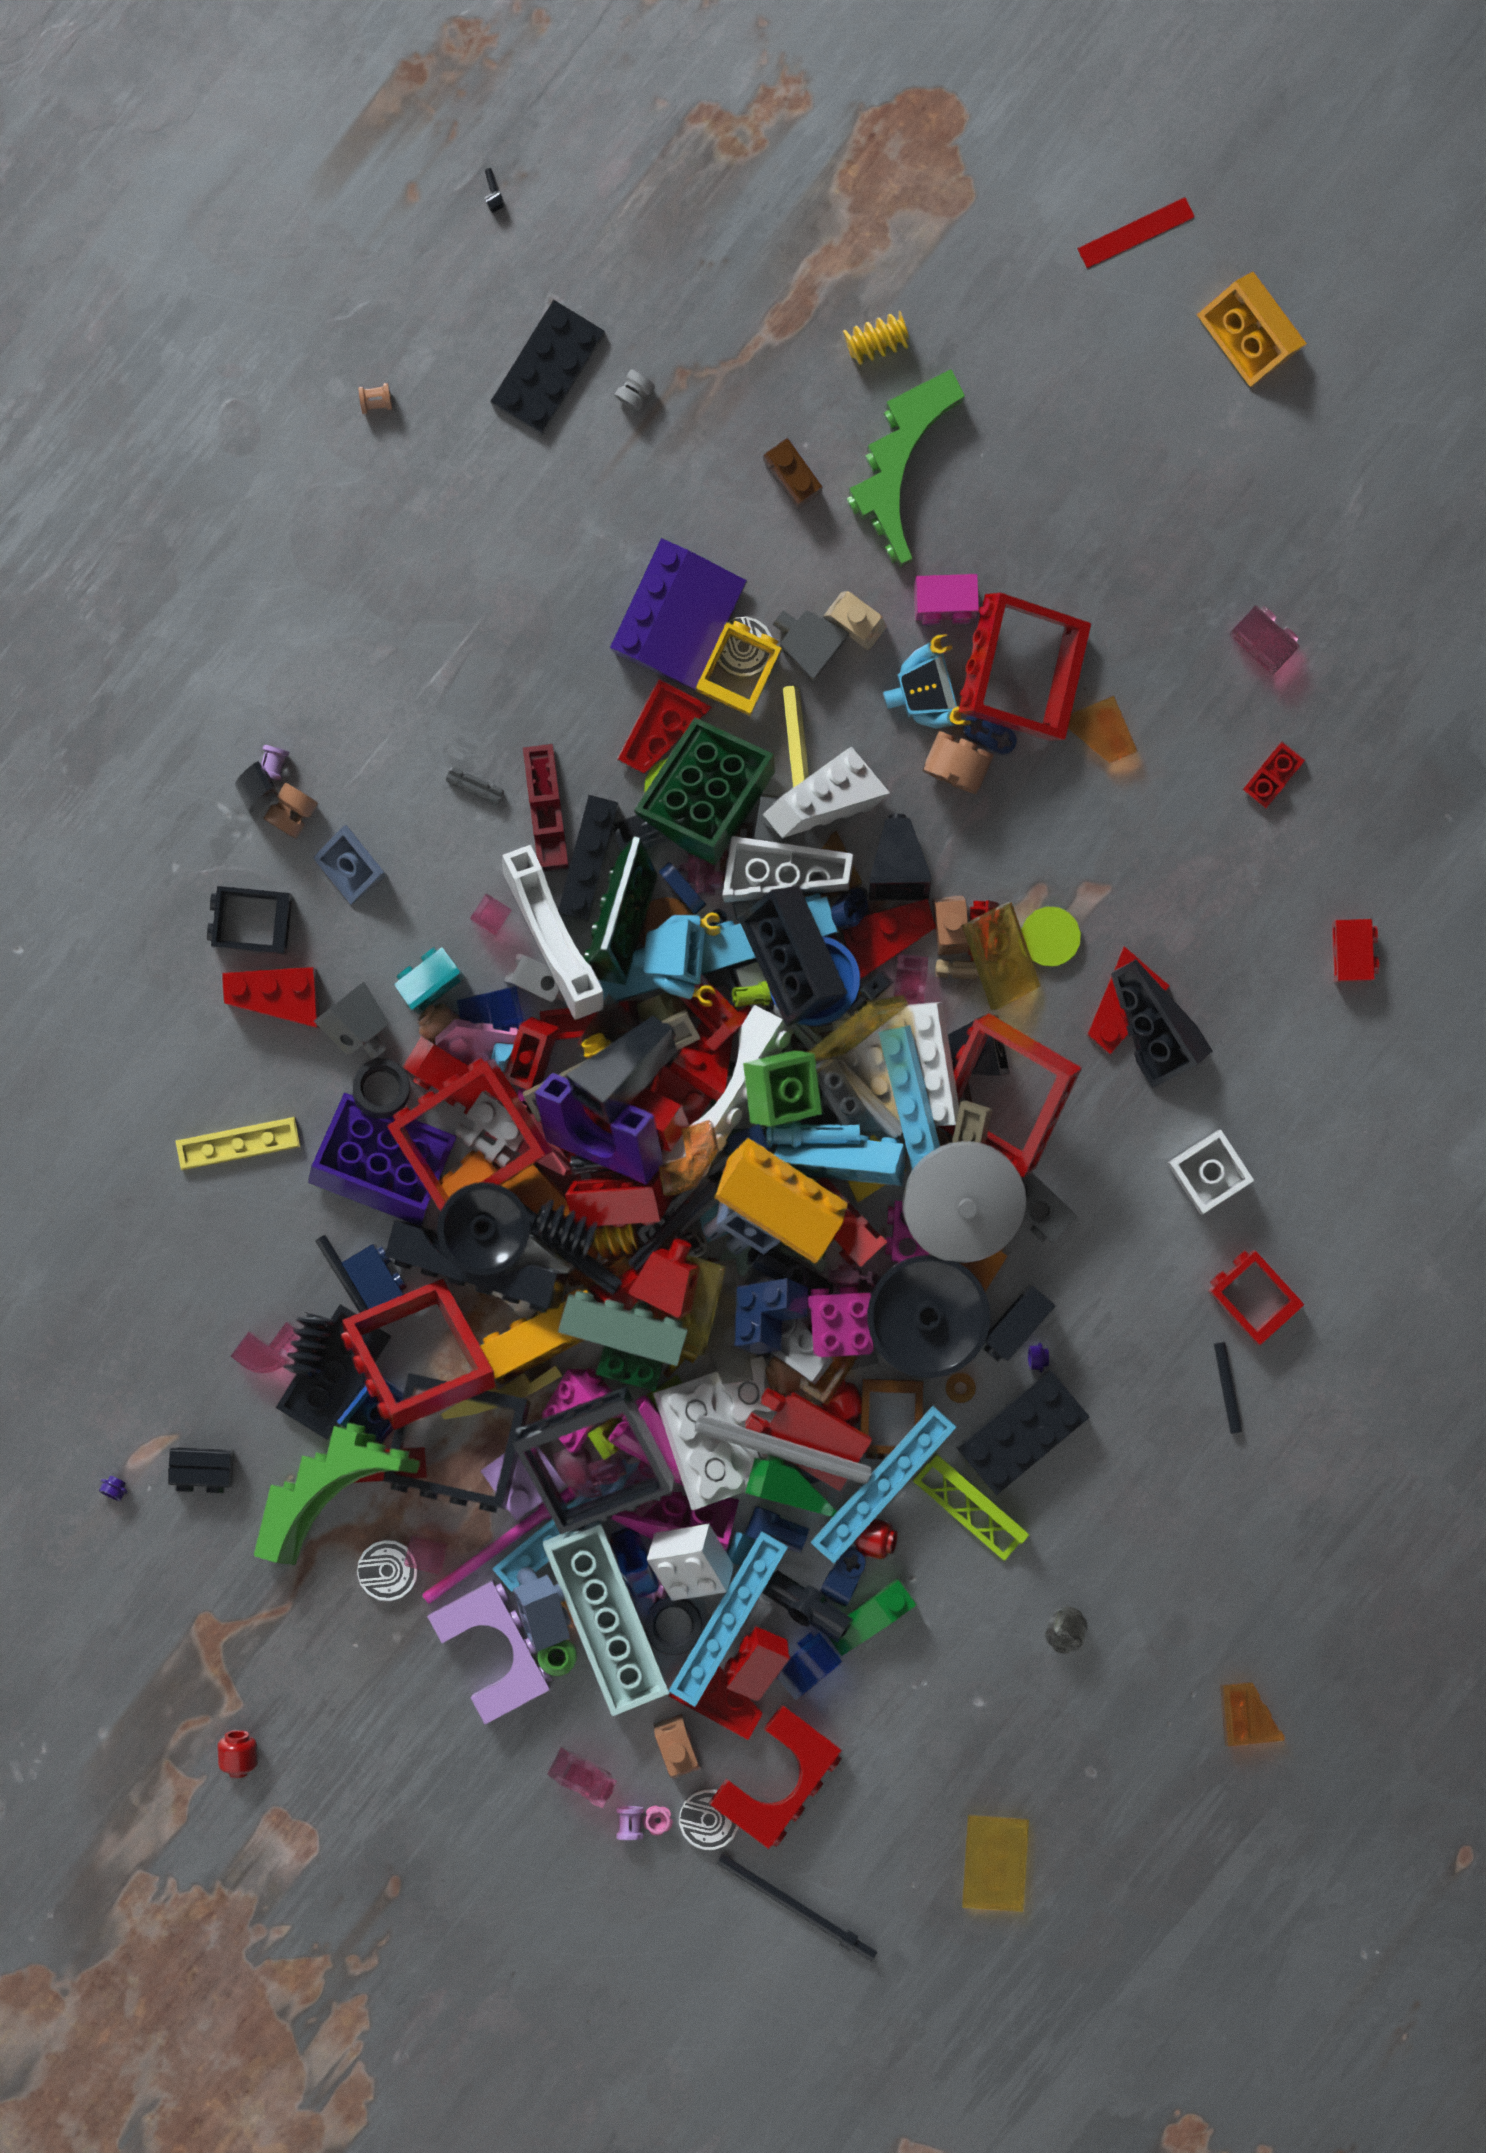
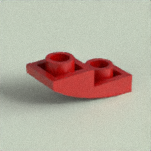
[1242,741,1305,808]

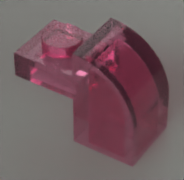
[892,953,928,1006]
[230,1321,299,1373]
[552,1446,627,1498]
[547,1747,617,1808]

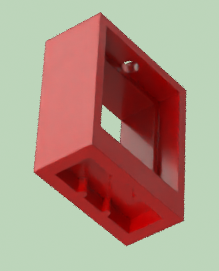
[1208,1250,1305,1346]

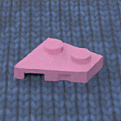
[435,1019,518,1066]

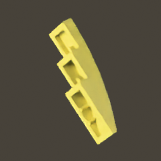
[441,1365,563,1419]

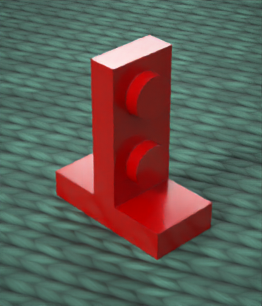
[678,974,752,1051]

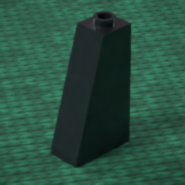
[566,1016,677,1124]

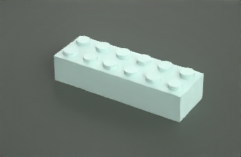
[543,1521,669,1717]

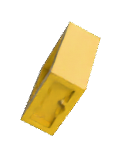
[696,621,782,717]

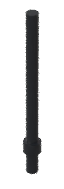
[716,1853,877,1962]

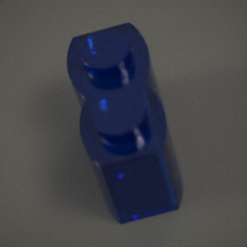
[456,986,525,1031]
[610,1527,659,1599]
[777,1632,843,1701]

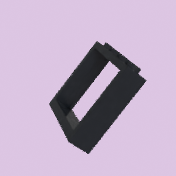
[383,1373,531,1513]
[512,1386,674,1534]

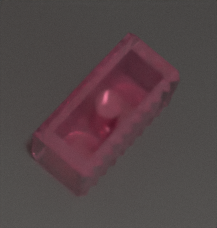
[1229,605,1300,675]

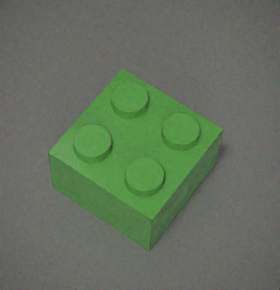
[743,1050,822,1127]

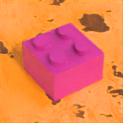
[914,574,979,626]

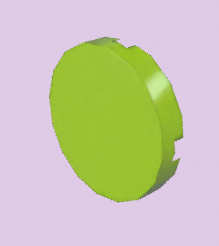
[1020,906,1081,967]

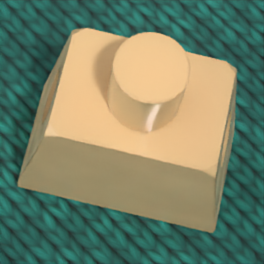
[823,591,887,651]

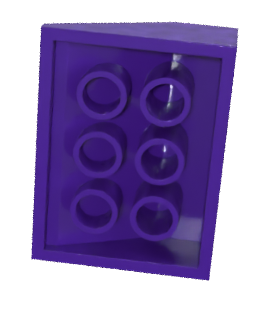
[610,538,747,690]
[308,1092,457,1227]

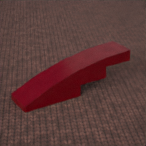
[523,744,569,872]

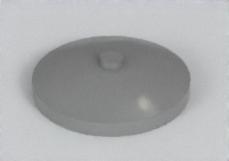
[902,1141,1026,1263]

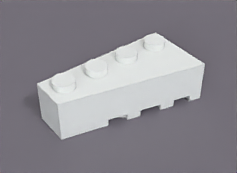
[763,746,890,838]
[723,836,853,903]

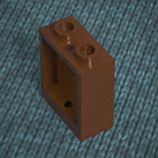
[860,1379,924,1459]

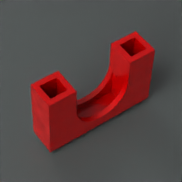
[708,1705,842,1849]

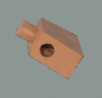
[933,896,969,956]
[653,1714,702,1779]

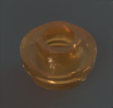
[945,1373,976,1403]

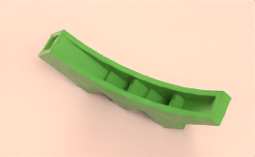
[846,369,965,568]
[254,1423,420,1565]

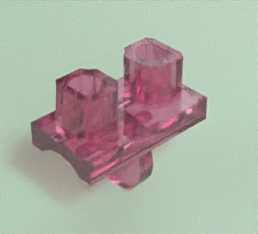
[679,847,728,896]

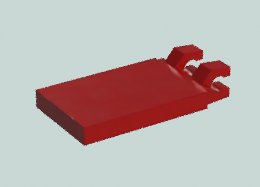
[745,1387,872,1491]

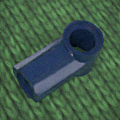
[745,1506,810,1553]

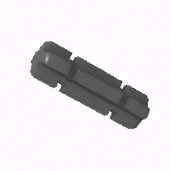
[446,767,504,804]

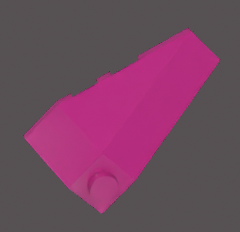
[610,1492,739,1551]

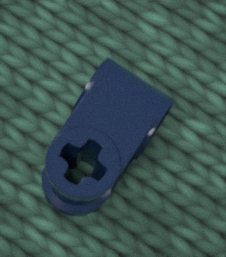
[820,1546,866,1608]

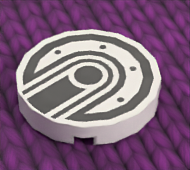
[718,617,772,678]
[357,1540,418,1601]
[679,1788,739,1850]

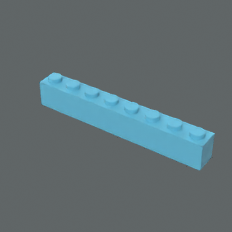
[598,893,839,1004]

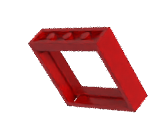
[958,592,1092,741]
[938,1013,1082,1178]
[387,1058,553,1211]
[340,1278,495,1430]

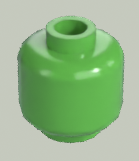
[538,1639,577,1676]

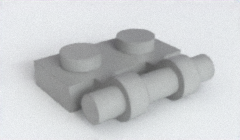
[455,1091,525,1168]

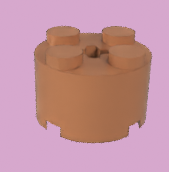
[922,731,994,794]

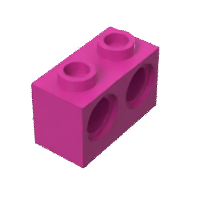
[885,1200,929,1262]

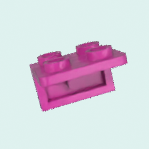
[808,1287,873,1357]
[542,1368,623,1453]

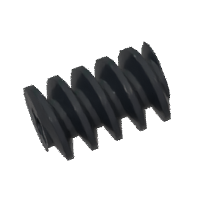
[529,1199,598,1260]
[283,1312,336,1379]

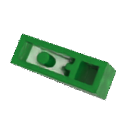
[745,1455,837,1517]
[827,1577,917,1656]

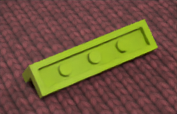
[912,1453,1029,1561]

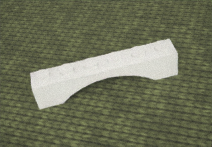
[502,845,603,1020]
[661,1005,794,1185]

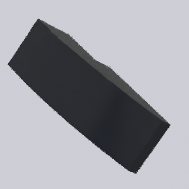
[235,761,278,813]

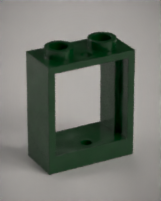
[596,1345,664,1392]

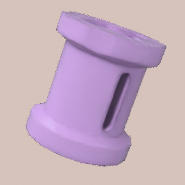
[261,745,290,781]
[616,1806,644,1840]

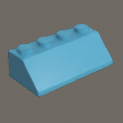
[774,1135,907,1186]

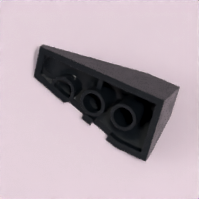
[1111,959,1213,1088]

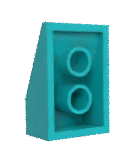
[394,947,466,1015]

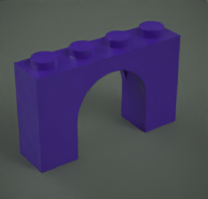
[535,1073,663,1184]

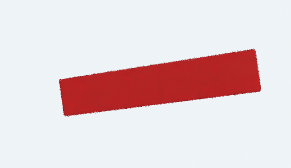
[1078,197,1195,268]

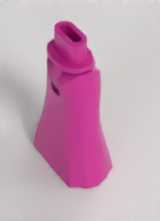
[609,1395,684,1486]

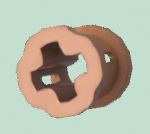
[358,383,393,414]

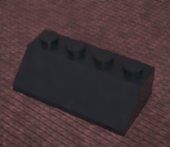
[739,886,847,1026]

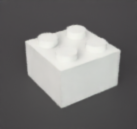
[1167,1130,1254,1214]
[647,1524,734,1601]

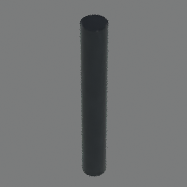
[315,1235,369,1313]
[1213,1342,1242,1434]

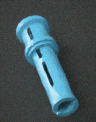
[766,1120,860,1148]

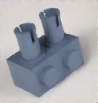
[703,1201,781,1255]
[513,1567,571,1652]

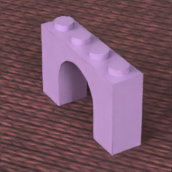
[427,1579,553,1724]

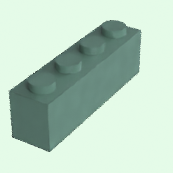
[558,1291,687,1366]

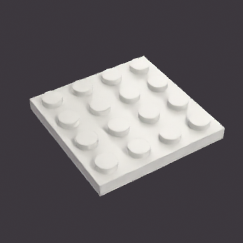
[832,1002,959,1132]

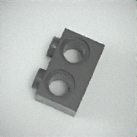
[815,1059,866,1125]

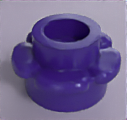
[1028,1343,1049,1373]
[99,1476,128,1502]

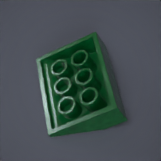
[634,717,775,866]
[584,837,658,985]

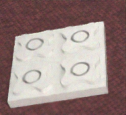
[653,1356,801,1510]

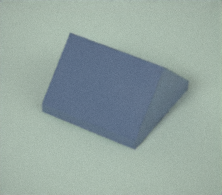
[313,825,388,905]

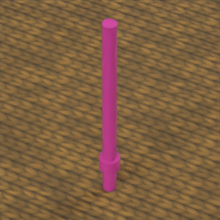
[422,1486,576,1604]

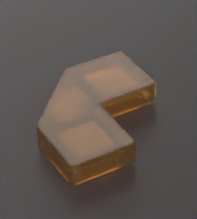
[659,1120,719,1197]

